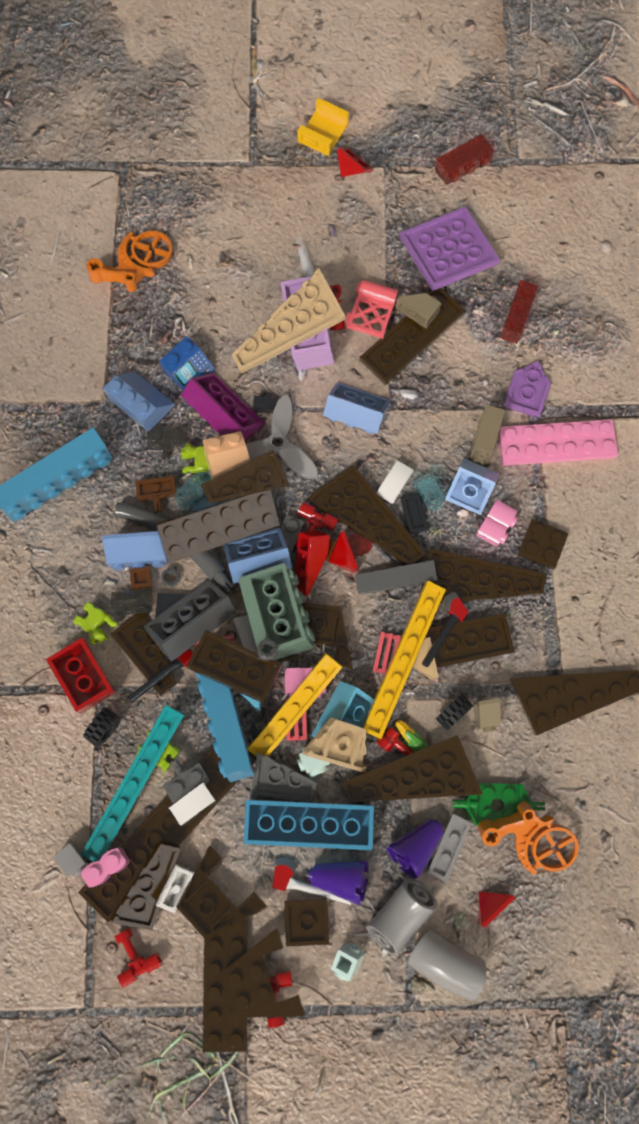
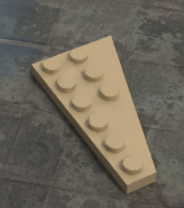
[232,268,346,374]

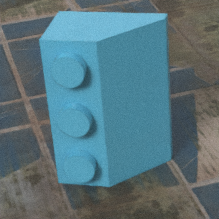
[311,681,374,737]

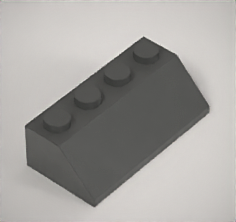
[143,580,237,661]

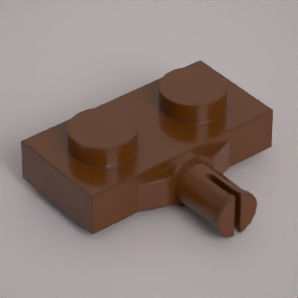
[135,476,177,512]

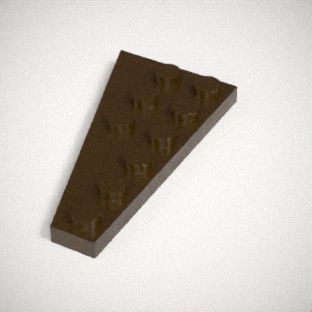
[342,735,483,803]

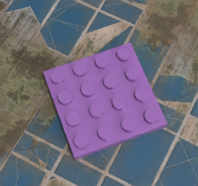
[400,207,500,291]

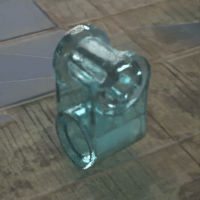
[412,472,444,511]
[175,473,205,510]

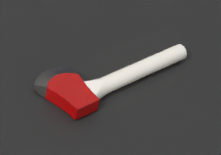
[272,858,351,905]

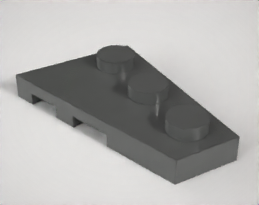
[252,752,317,803]

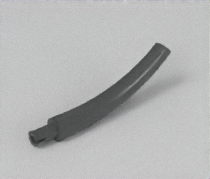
[115,502,236,594]

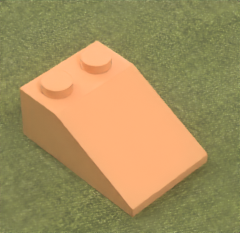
[203,431,250,479]

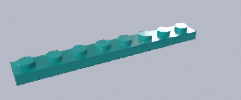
[81,704,185,862]

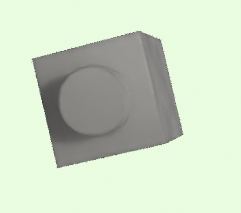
[53,843,90,878]

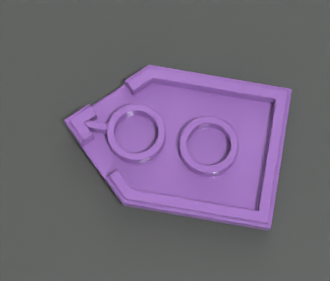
[504,361,551,417]

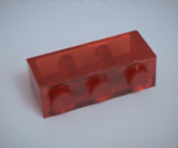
[434,134,494,186]
[500,280,538,344]

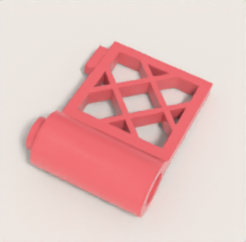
[344,280,399,339]

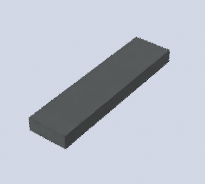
[355,560,438,595]

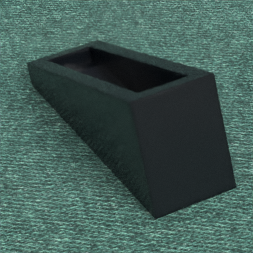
[253,395,278,414]

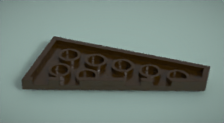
[307,465,426,565]
[419,548,547,604]
[509,670,639,736]

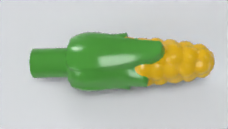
[395,720,428,752]

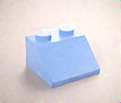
[445,458,499,515]

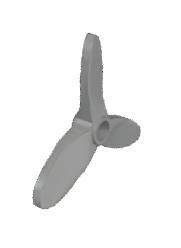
[246,395,318,479]

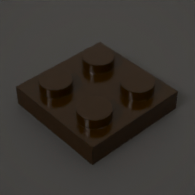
[517,519,569,570]
[284,898,329,947]

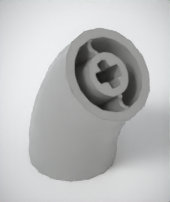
[366,878,438,956]
[408,930,486,1000]

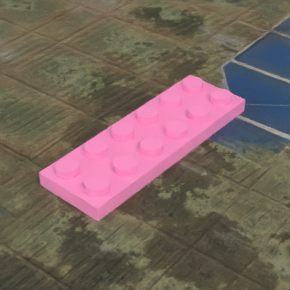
[498,419,618,466]

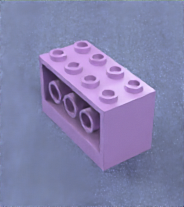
[281,276,335,371]

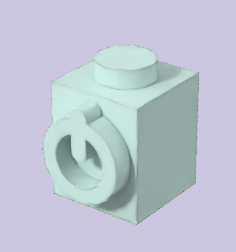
[297,747,330,778]
[331,943,365,981]

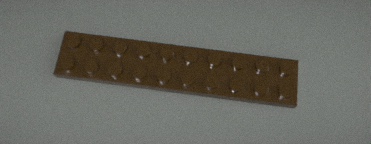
[78,746,256,923]

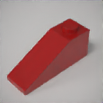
[295,531,330,595]

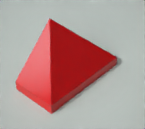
[337,147,373,177]
[329,531,358,573]
[478,892,515,929]

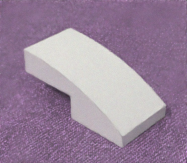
[377,460,414,504]
[169,783,216,826]

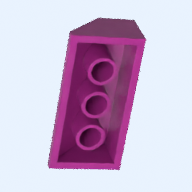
[181,372,265,442]

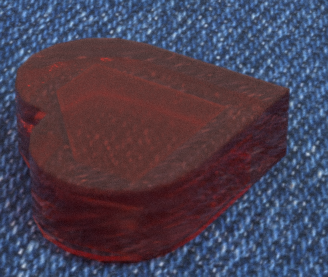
[348,534,372,558]

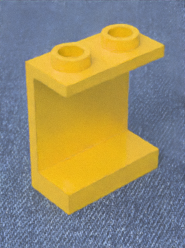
[297,98,349,156]

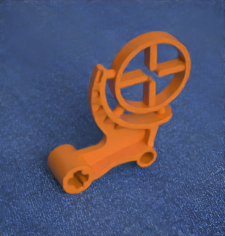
[86,231,173,292]
[478,801,579,875]

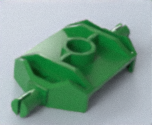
[452,783,545,826]

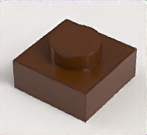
[130,567,153,590]

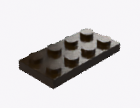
[427,613,515,668]
[187,630,282,704]

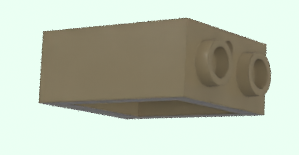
[468,405,505,466]

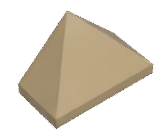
[412,637,439,681]

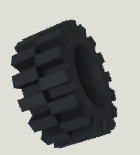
[435,694,474,731]
[83,707,121,748]

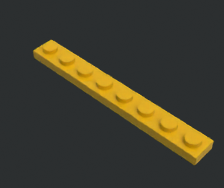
[362,581,446,739]

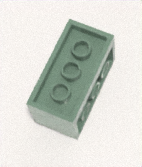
[238,563,316,661]

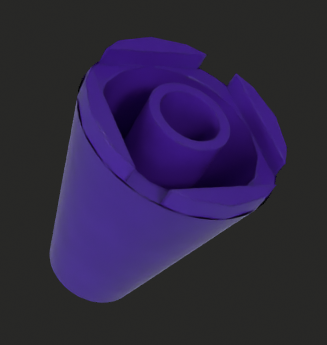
[386,819,444,879]
[308,861,369,906]

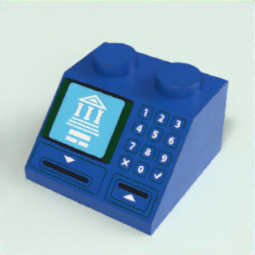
[159,336,215,391]

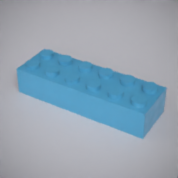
[0,428,113,522]
[195,672,254,783]
[243,800,374,850]

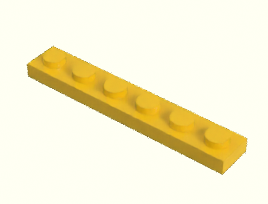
[247,653,342,757]

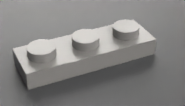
[426,814,472,883]

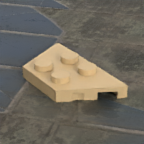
[302,717,367,773]

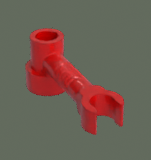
[376,727,414,756]

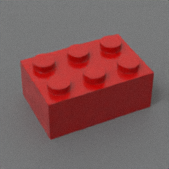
[46,638,117,714]

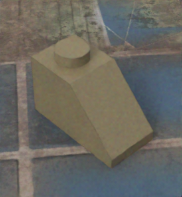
[396,293,441,329]
[473,698,501,733]

